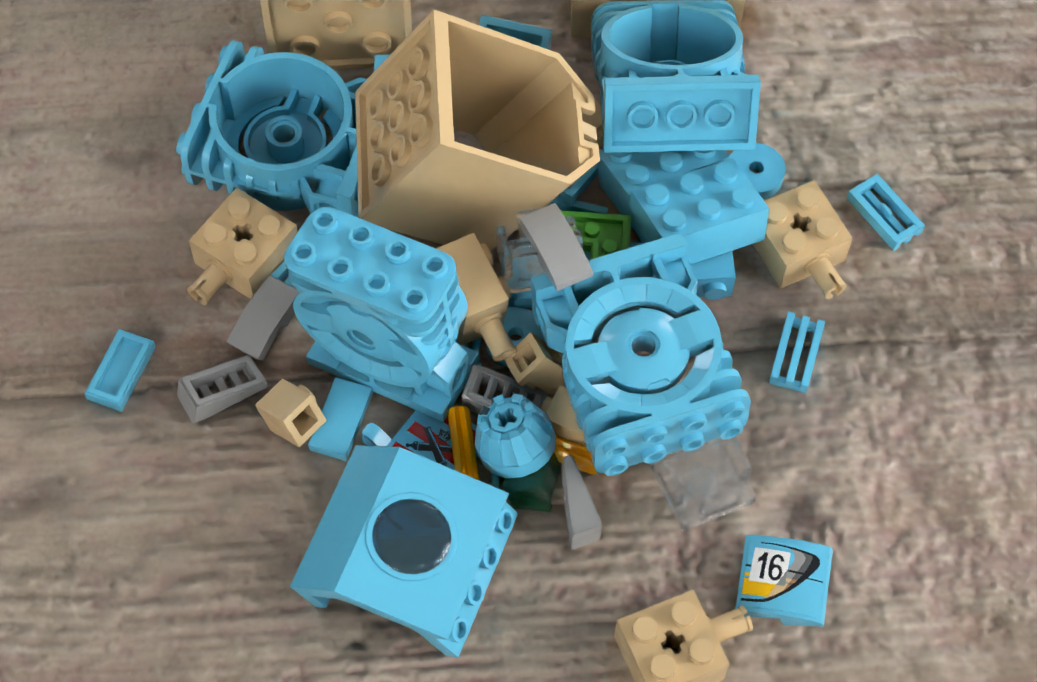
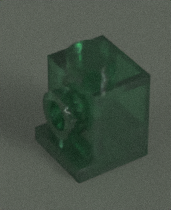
[503,452,561,512]

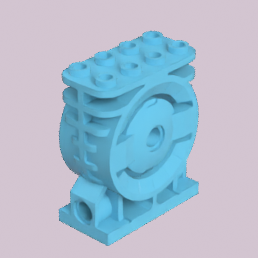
[591,0,761,153]
[176,40,367,217]
[284,207,480,422]
[531,232,751,476]

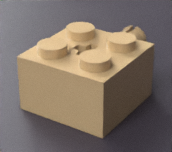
[752,180,853,299]
[187,188,298,305]
[436,233,517,362]
[614,589,753,682]

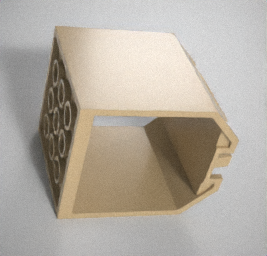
[355,10,600,251]

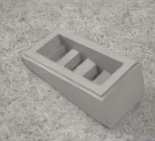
[177,355,267,423]
[462,364,549,414]
[561,455,602,549]

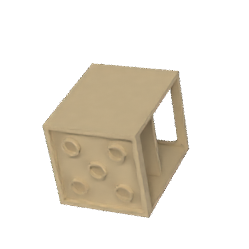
[260,0,412,70]

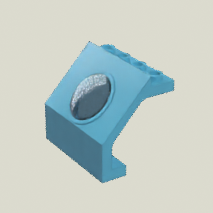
[290,445,518,658]

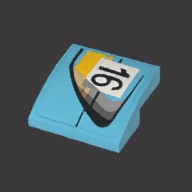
[736,535,833,627]

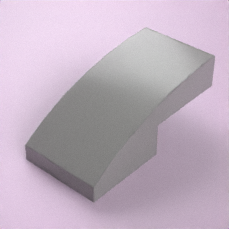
[519,203,593,291]
[226,275,298,360]

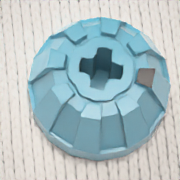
[475,393,556,478]

